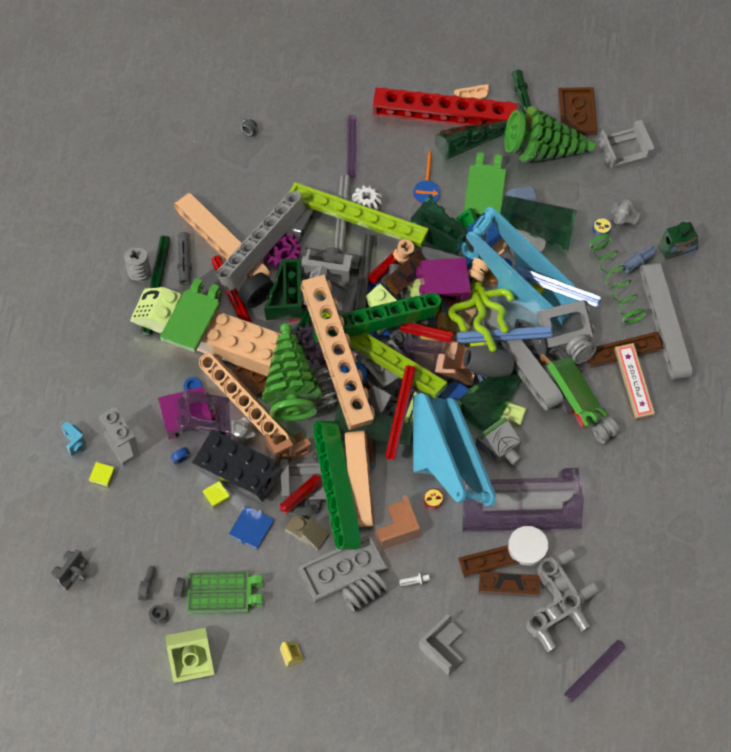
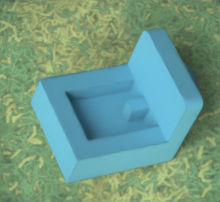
[61,421,86,456]

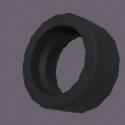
[238,272,274,308]

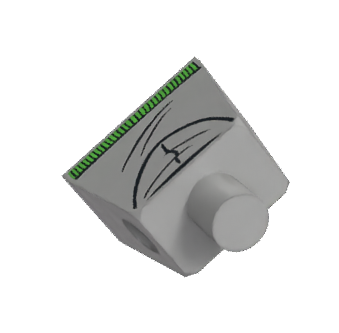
[475,417,522,466]

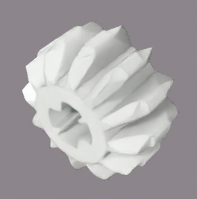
[352,185,382,211]

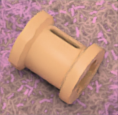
[393,239,414,263]

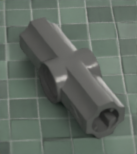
[303,247,360,272]

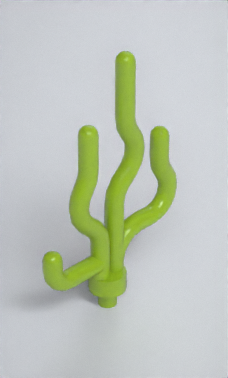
[448,280,514,352]

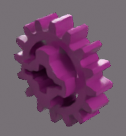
[263,232,301,269]

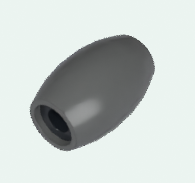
[463,345,514,378]

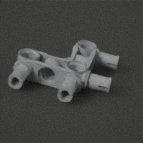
[526,548,598,653]

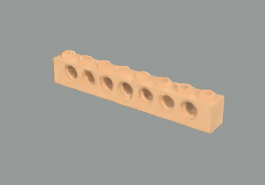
[301,275,375,430]

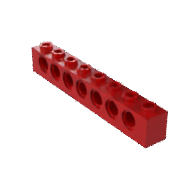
[373,87,517,130]

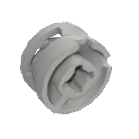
[566,334,596,364]

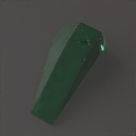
[435,120,508,161]
[458,368,522,432]

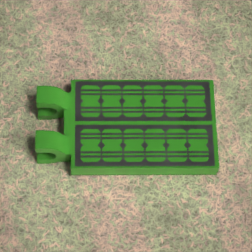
[187,571,263,614]

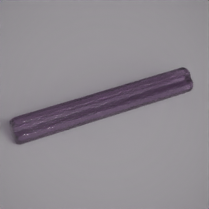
[347,115,357,178]
[564,640,625,702]

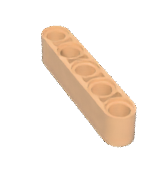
[345,430,375,528]

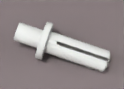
[400,573,430,587]

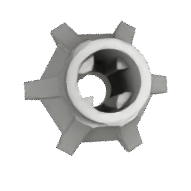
[611,198,640,225]
[228,416,256,444]

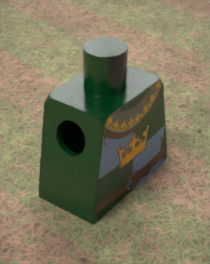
[658,222,698,260]

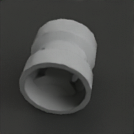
[592,417,620,444]

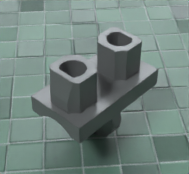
[51,549,88,590]

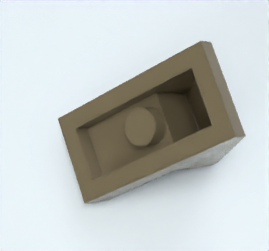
[285,515,329,551]

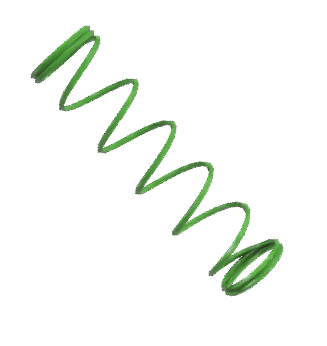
[589,234,646,324]

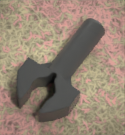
[138,566,156,601]

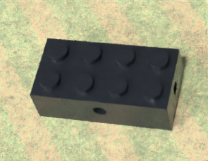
[192,430,283,503]

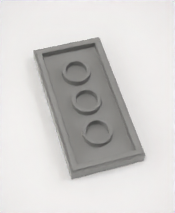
[298,534,388,603]

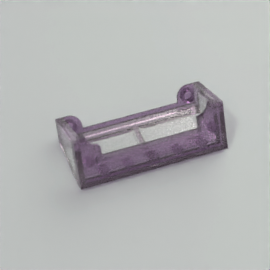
[461,468,584,531]

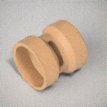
[468,258,489,283]

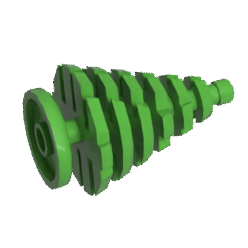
[504,106,596,162]
[262,323,322,421]

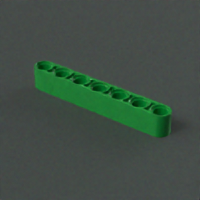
[314,293,441,343]
[313,420,361,550]

